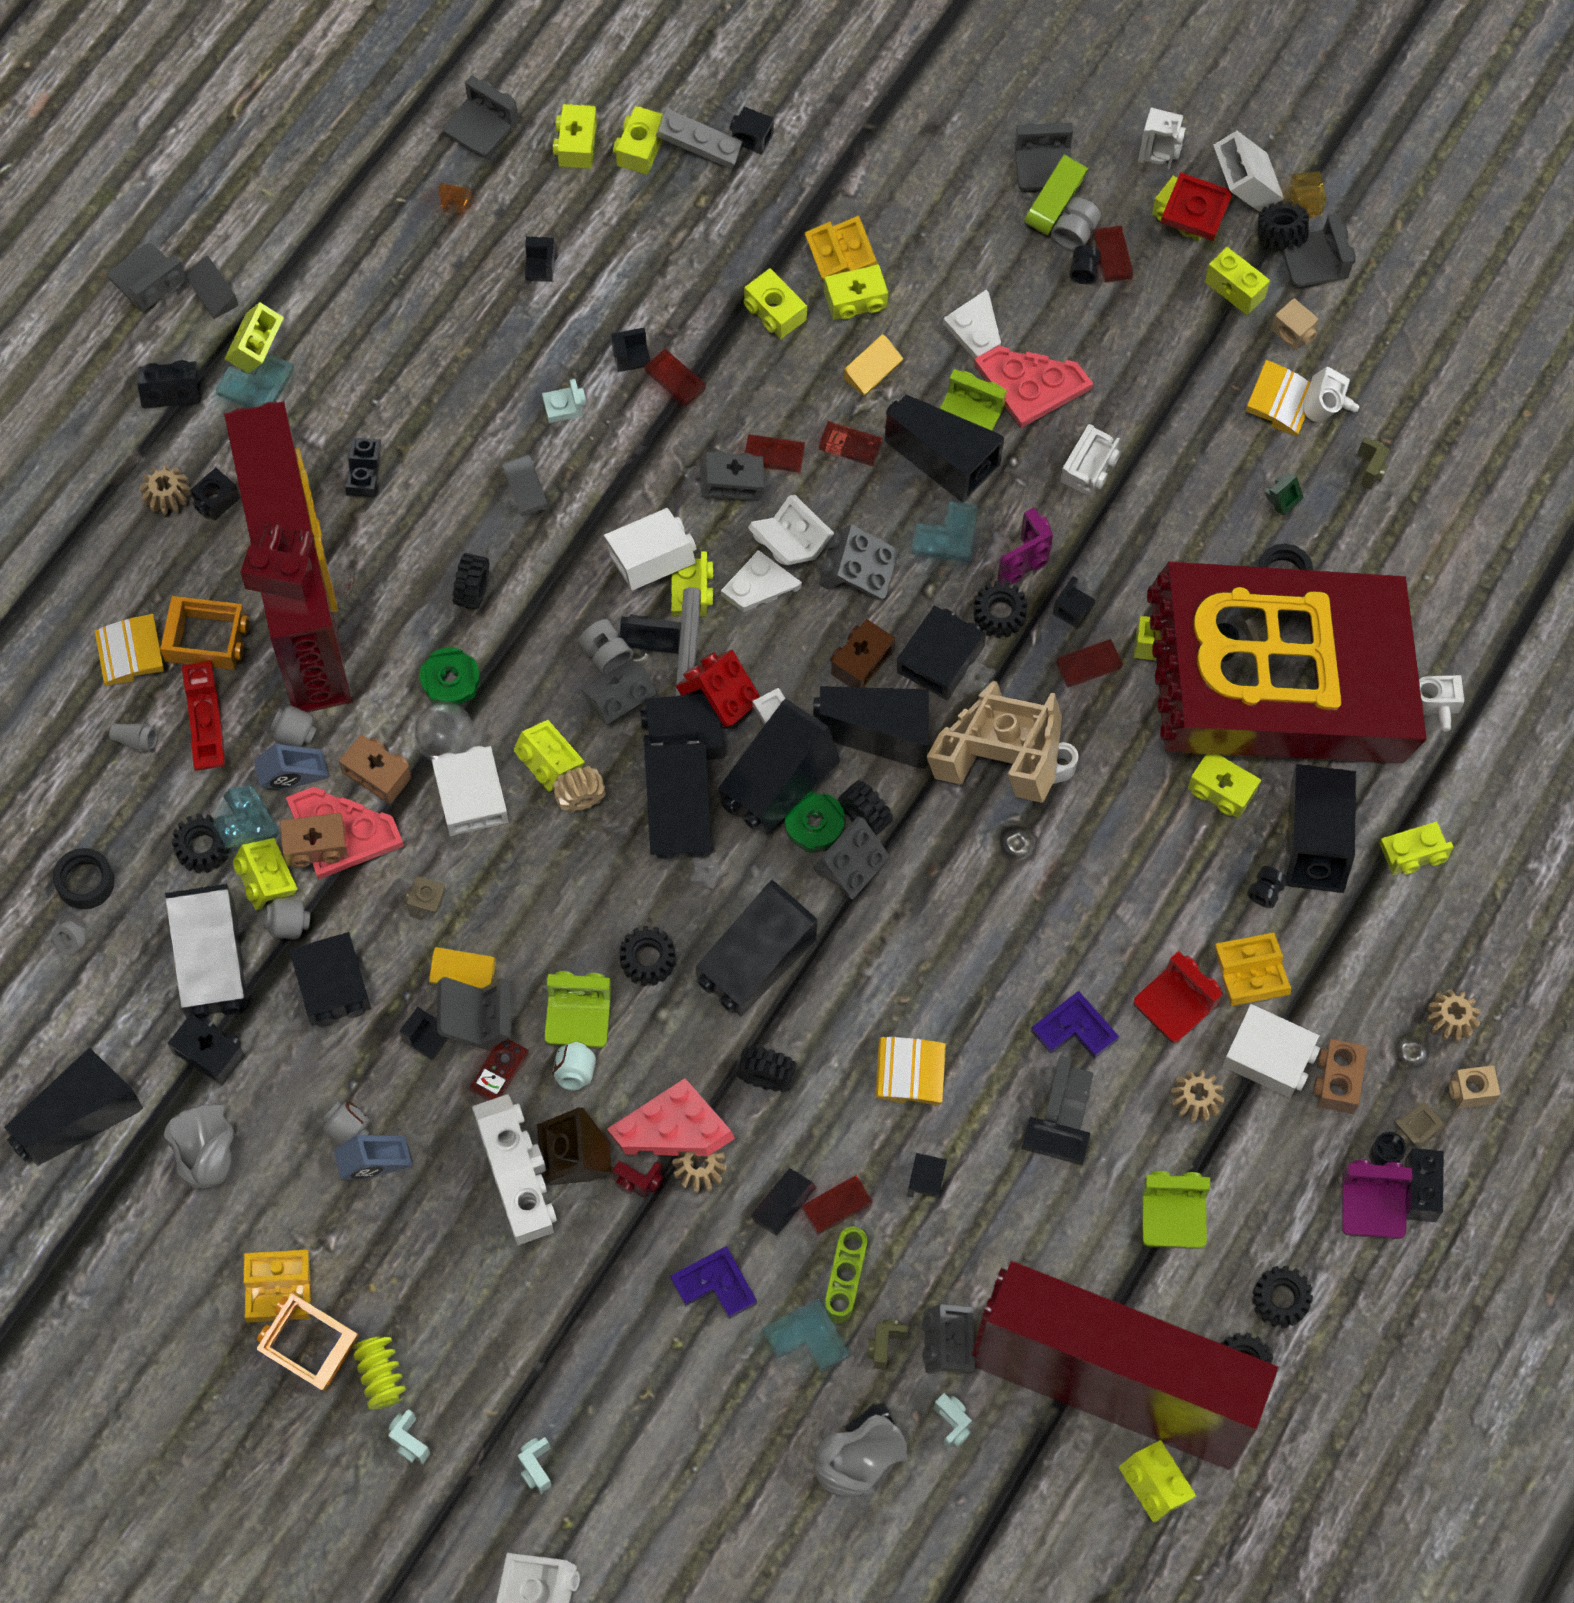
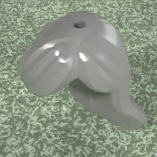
[164,1104,234,1189]
[815,1415,908,1497]

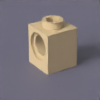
[1271,298,1319,351]
[1449,1065,1501,1109]

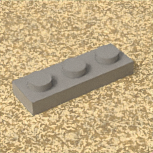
[656,108,742,169]

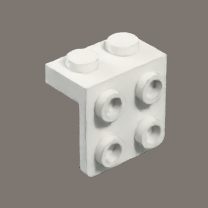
[748,495,835,565]

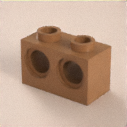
[1313,1039,1367,1114]

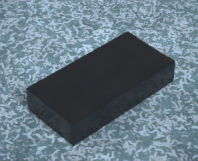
[1021,1116,1091,1165]
[750,1168,816,1236]

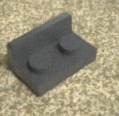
[922,1304,975,1374]

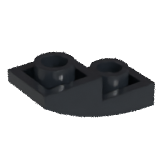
[345,438,381,497]

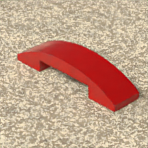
[182,661,225,771]

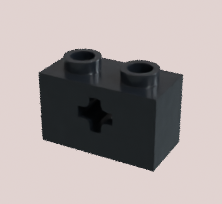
[168,1014,245,1086]
[1405,1148,1444,1222]

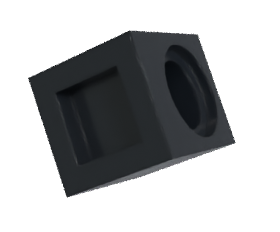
[729,106,774,155]
[190,467,240,521]

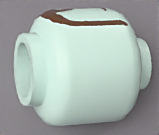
[552,1042,596,1091]

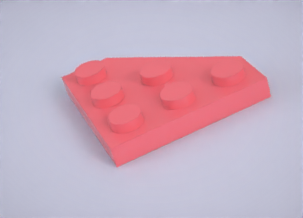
[974,346,1093,428]
[286,787,404,880]
[607,1078,735,1156]

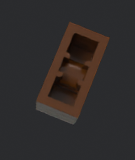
[830,619,895,687]

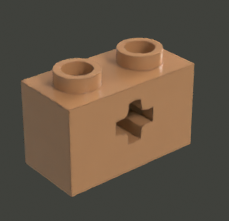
[339,734,412,805]
[280,813,348,867]

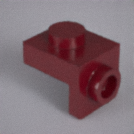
[612,1161,664,1199]

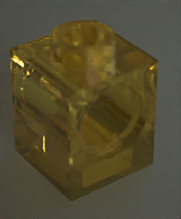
[1289,171,1327,218]

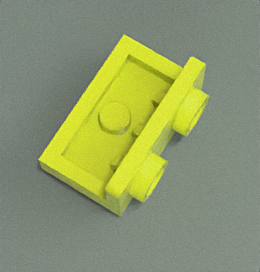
[1119,1440,1196,1522]

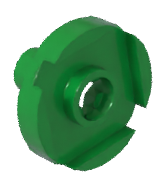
[419,647,480,706]
[784,791,844,853]

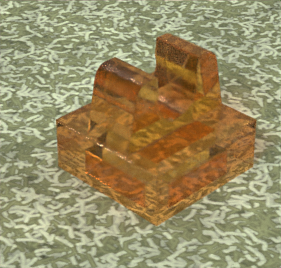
[438,183,473,213]

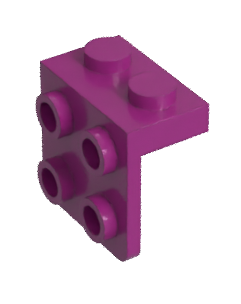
[997,507,1053,586]
[1342,1160,1412,1239]

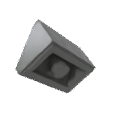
[185,255,238,319]

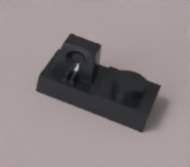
[620,614,681,653]

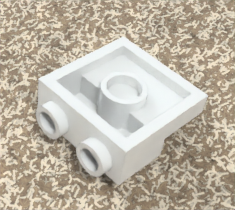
[496,1553,580,1603]

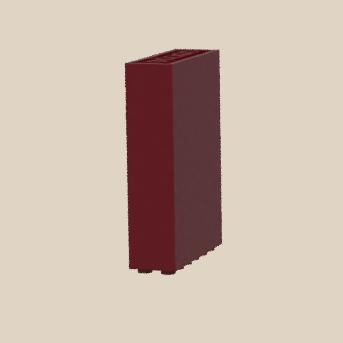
[972,1260,1279,1470]

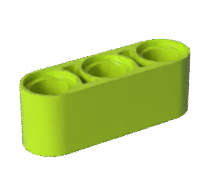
[1024,154,1089,236]
[825,1227,867,1323]

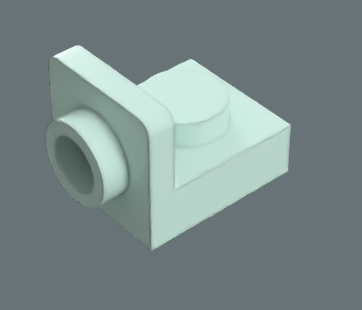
[542,379,586,423]

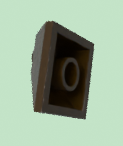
[537,1107,612,1186]

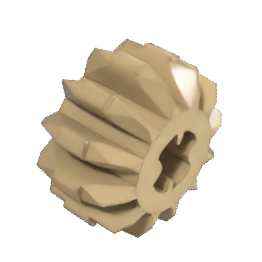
[140,464,191,516]
[553,766,606,813]
[1427,988,1481,1043]
[1170,1069,1224,1123]
[673,1152,726,1193]

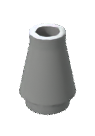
[109,723,157,753]

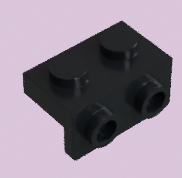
[137,360,199,408]

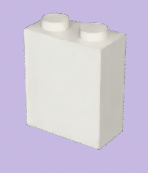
[1213,131,1284,212]
[604,508,696,590]
[432,746,509,836]
[1222,1004,1321,1098]

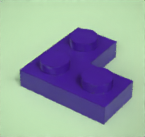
[1031,991,1119,1059]
[670,1246,757,1319]

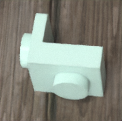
[933,1393,972,1449]
[388,1409,430,1464]
[518,1437,552,1494]

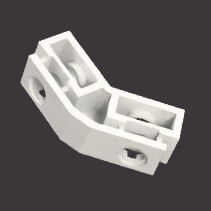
[472,1094,557,1245]

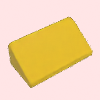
[844,334,903,397]
[429,947,496,989]

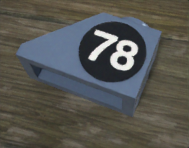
[254,744,329,790]
[334,1135,412,1180]

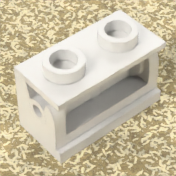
[1138,108,1186,170]
[1060,424,1121,497]

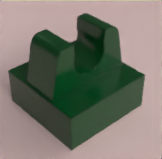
[1264,473,1304,515]

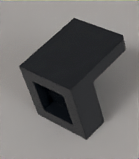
[525,236,556,282]
[611,328,651,372]
[1053,576,1095,629]
[399,1007,449,1060]
[907,1153,947,1198]

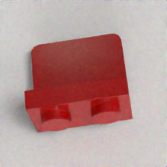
[676,649,760,727]
[1133,951,1223,1043]

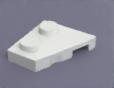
[943,290,1001,359]
[721,550,802,613]

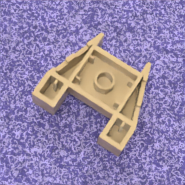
[927,681,1062,803]

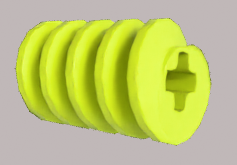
[352,1337,406,1410]

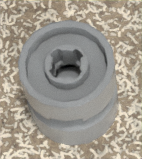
[1051,197,1101,251]
[578,619,633,675]

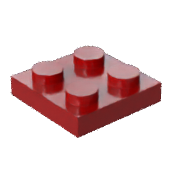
[1160,172,1233,241]

